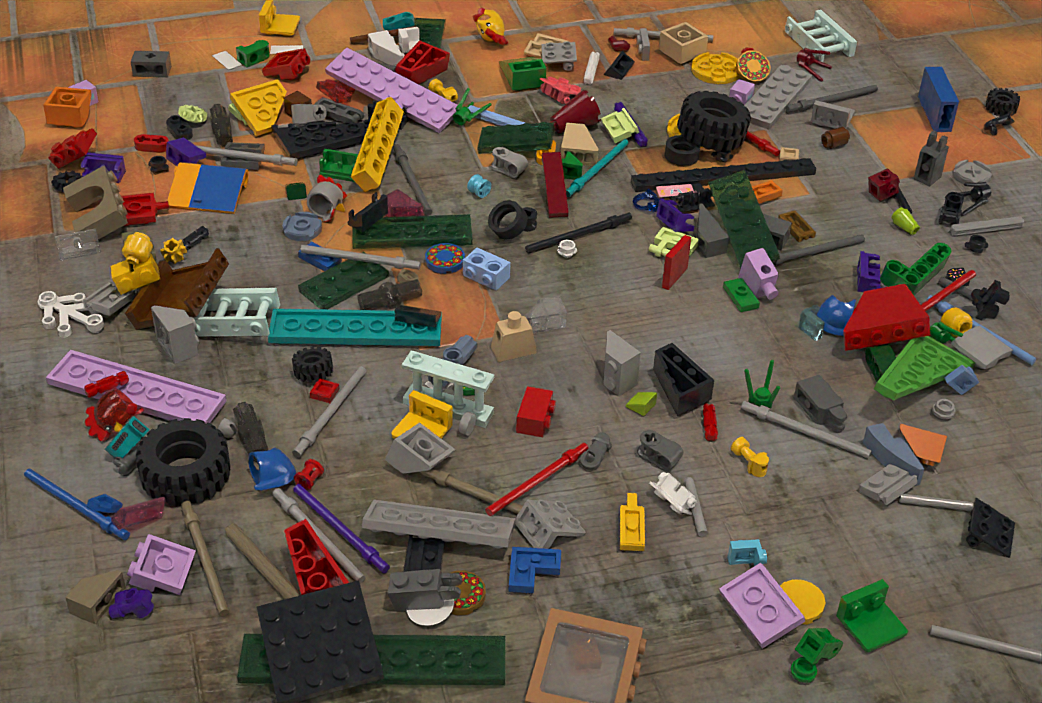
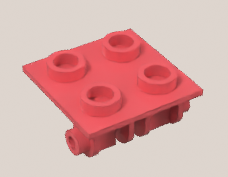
[540,76,581,104]

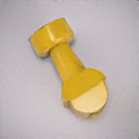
[428,79,458,102]
[731,437,769,477]

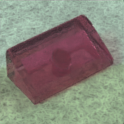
[111,497,165,530]

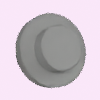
[932,399,956,419]

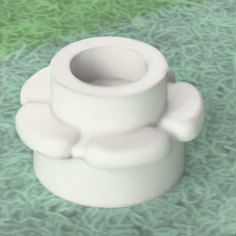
[557,240,577,258]

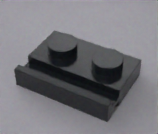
[404,535,445,572]

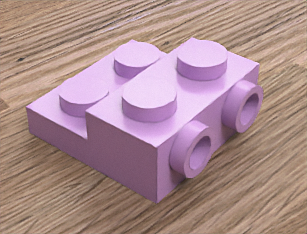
[127,534,196,595]

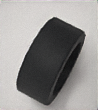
[664,135,700,166]
[488,200,528,240]

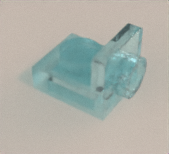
[798,305,825,341]

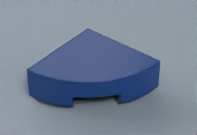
[87,494,123,513]

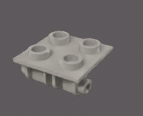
[541,41,577,71]

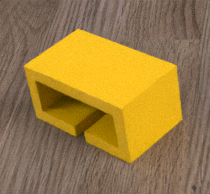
[110,254,160,295]

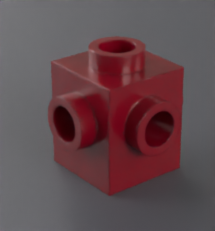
[868,168,900,201]

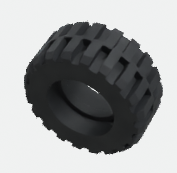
[677,91,751,152]
[136,418,231,507]

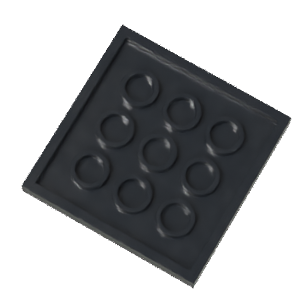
[256,580,384,703]

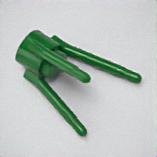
[452,88,492,125]
[930,322,963,344]
[744,360,780,409]

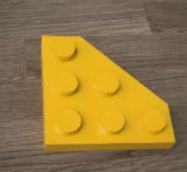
[230,79,287,136]

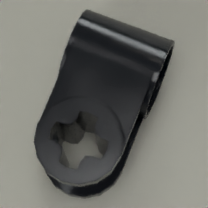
[938,192,964,224]

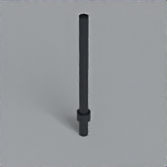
[525,212,632,253]

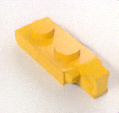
[620,493,645,551]

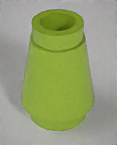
[891,207,920,235]

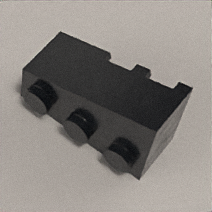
[653,343,714,416]

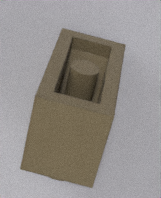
[65,570,126,624]

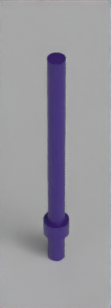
[293,484,390,573]

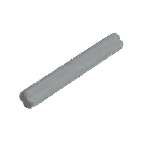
[950,216,1024,236]

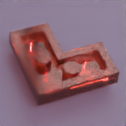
[316,79,355,103]

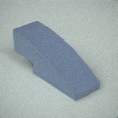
[863,423,924,486]

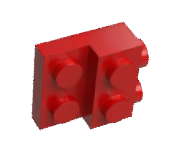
[262,48,310,80]
[48,128,97,169]

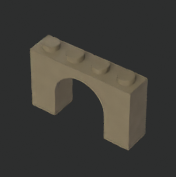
[63,166,128,246]

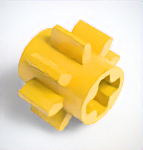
[160,238,187,264]

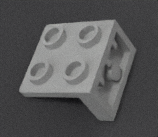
[811,100,855,129]
[515,500,586,549]

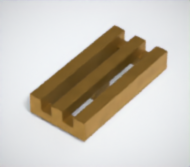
[778,210,816,242]

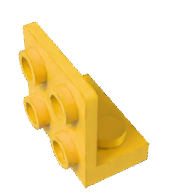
[259,0,300,36]

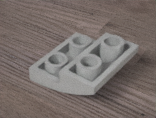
[951,326,1013,369]

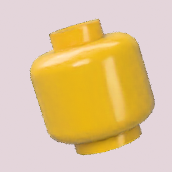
[122,232,153,265]
[940,307,973,338]

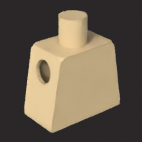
[491,311,537,362]

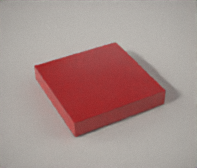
[662,235,691,290]

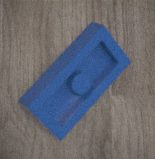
[298,242,342,273]

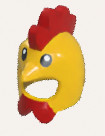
[473,8,508,45]

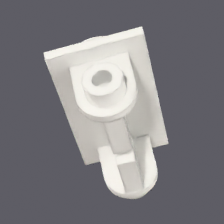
[649,472,697,515]

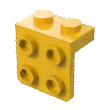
[391,390,453,439]

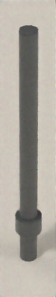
[786,85,878,112]
[393,144,432,216]
[769,235,865,265]

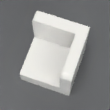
[398,27,419,53]

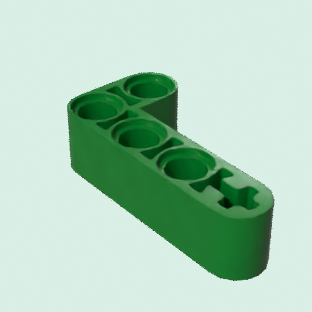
[880,243,952,295]

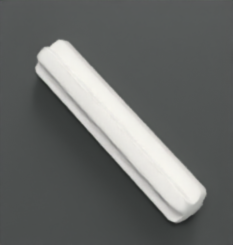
[584,52,600,85]

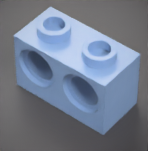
[463,248,510,291]

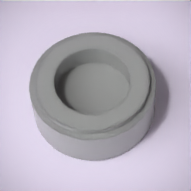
[459,412,476,436]

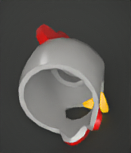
[307,175,347,222]

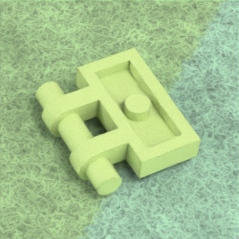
[648,227,699,257]

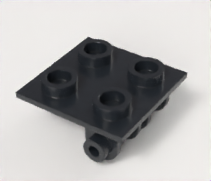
[669,183,715,212]
[966,497,1015,558]

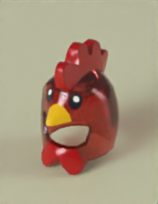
[85,388,144,442]

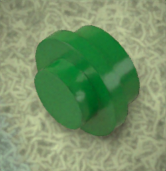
[790,657,817,683]

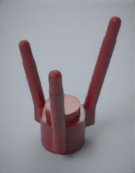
[797,48,832,81]

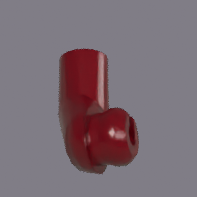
[608,36,630,52]

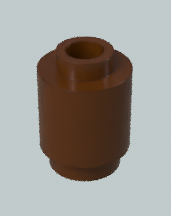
[821,127,850,149]

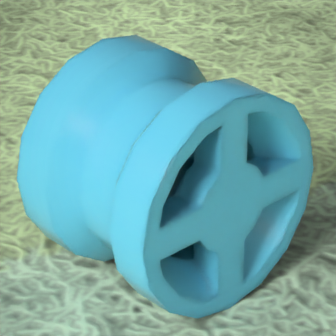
[467,174,491,198]

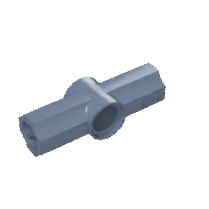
[428,335,477,387]

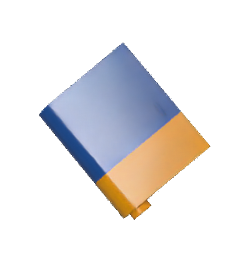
[167,162,249,214]

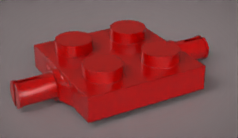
[122,193,169,226]

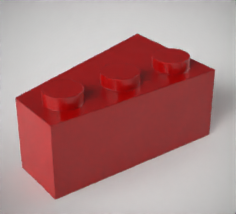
[395,40,450,84]

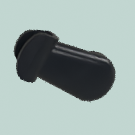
[984,111,1015,136]

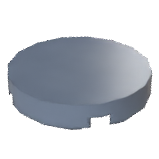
[282,212,322,241]

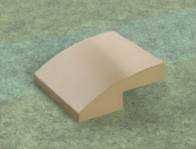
[524,33,567,59]

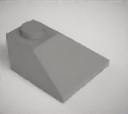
[385,423,455,473]

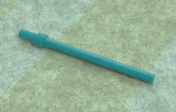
[566,139,629,197]

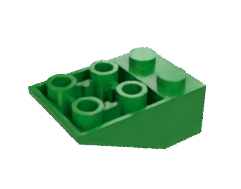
[499,57,547,91]

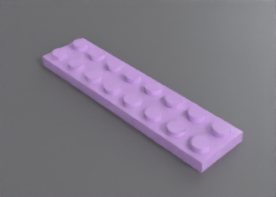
[325,48,457,134]
[46,350,227,424]

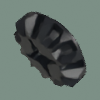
[51,171,82,192]

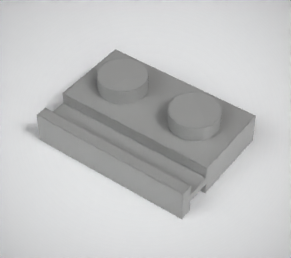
[83,282,135,316]
[859,464,917,505]

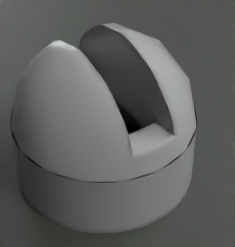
[218,418,237,438]

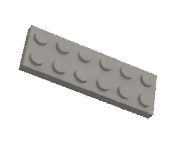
[744,65,812,130]
[362,500,515,549]

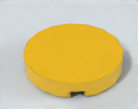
[780,580,826,625]

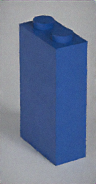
[918,67,959,132]

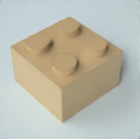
[659,22,708,64]

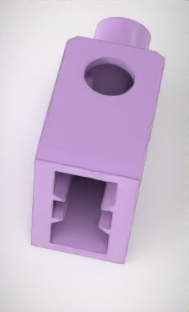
[738,248,779,300]

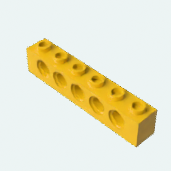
[351,96,404,192]

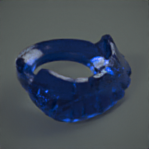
[633,189,660,212]

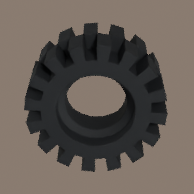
[985,88,1020,116]
[292,346,333,383]

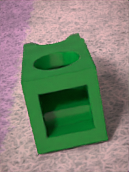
[236,40,270,68]
[795,628,843,664]

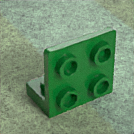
[836,579,908,652]

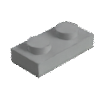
[636,28,650,61]

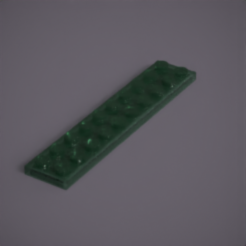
[237,634,505,686]

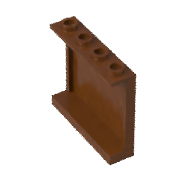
[125,248,229,330]

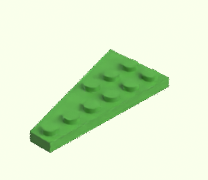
[874,336,976,400]

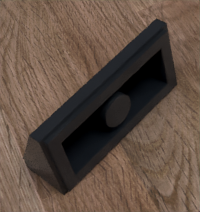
[604,51,635,80]
[394,305,441,327]

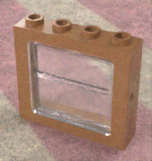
[525,608,647,703]

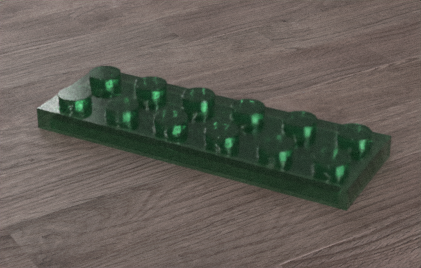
[708,170,780,269]
[352,214,473,249]

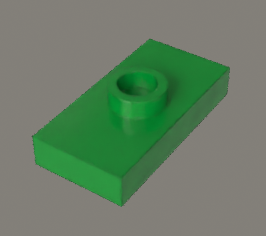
[723,278,760,312]

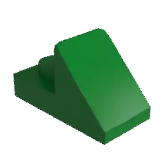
[562,151,583,180]

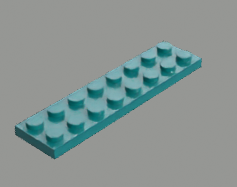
[268,309,442,346]

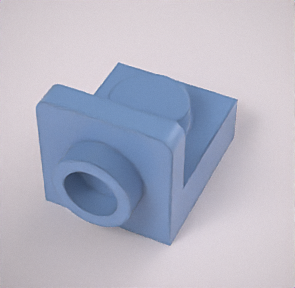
[944,365,979,395]

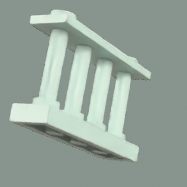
[785,10,857,62]
[194,288,280,336]
[402,350,494,428]

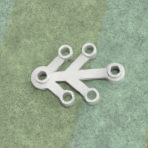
[38,291,104,337]

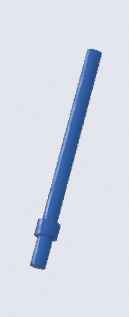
[24,468,130,540]

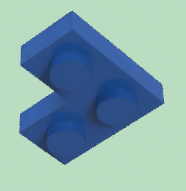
[509,547,561,593]

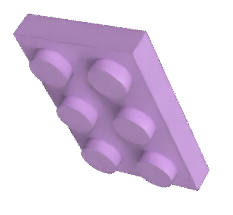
[719,563,805,649]

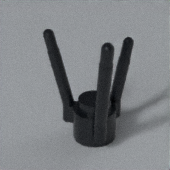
[945,182,992,216]

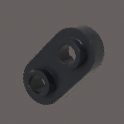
[166,115,193,140]

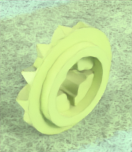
[178,105,208,123]

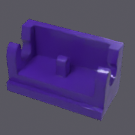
[166,137,206,166]
[81,152,126,183]
[656,198,695,232]
[857,251,881,292]

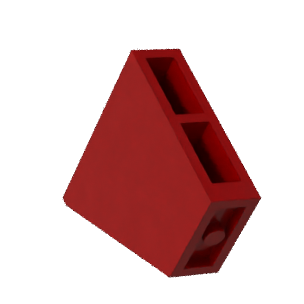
[843,284,930,351]

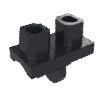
[971,280,1010,321]

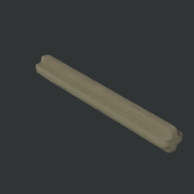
[225,523,301,599]

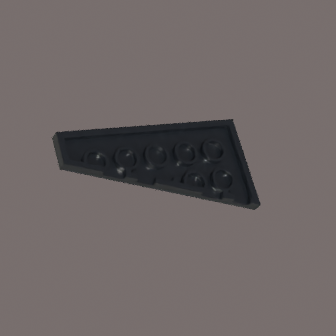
[271,119,371,159]

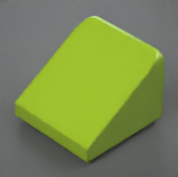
[626,392,657,416]

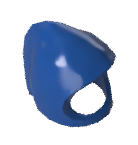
[816,295,856,336]
[249,447,296,490]

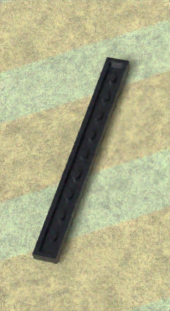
[631,158,816,192]

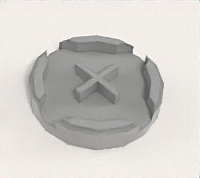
[953,160,992,184]

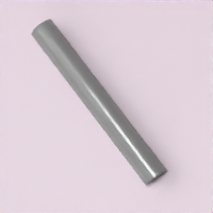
[684,477,708,537]
[899,494,973,511]

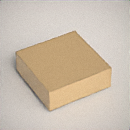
[779,147,799,161]

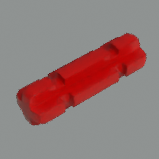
[84,371,129,397]
[703,404,718,441]

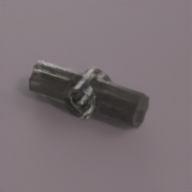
[210,104,233,147]
[357,279,422,310]
[233,402,269,463]

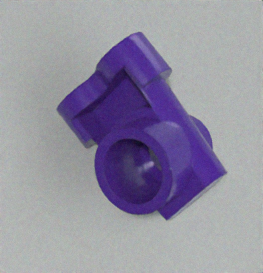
[109,588,154,619]

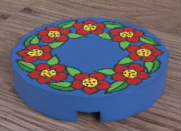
[425,243,465,274]

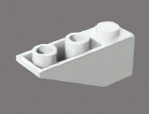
[368,30,405,66]

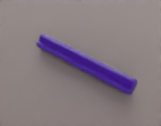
[614,102,648,147]

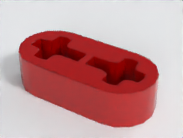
[134,134,169,153]

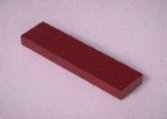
[542,152,569,218]

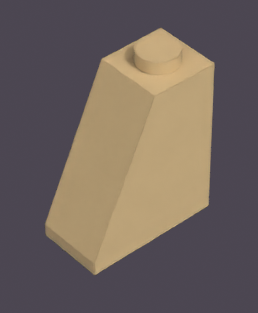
[561,123,599,166]

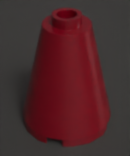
[549,90,601,133]

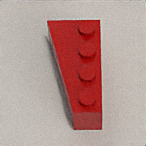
[284,519,349,595]

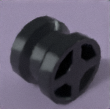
[522,207,537,232]

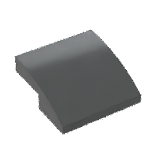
[221,142,265,170]

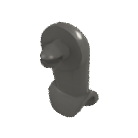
[580,432,612,470]
[113,438,143,475]

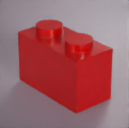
[516,386,556,438]

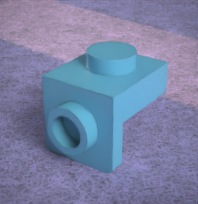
[727,539,767,566]

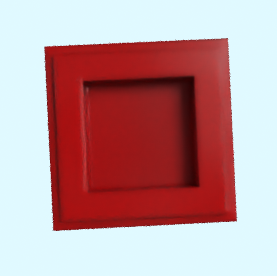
[310,378,340,403]

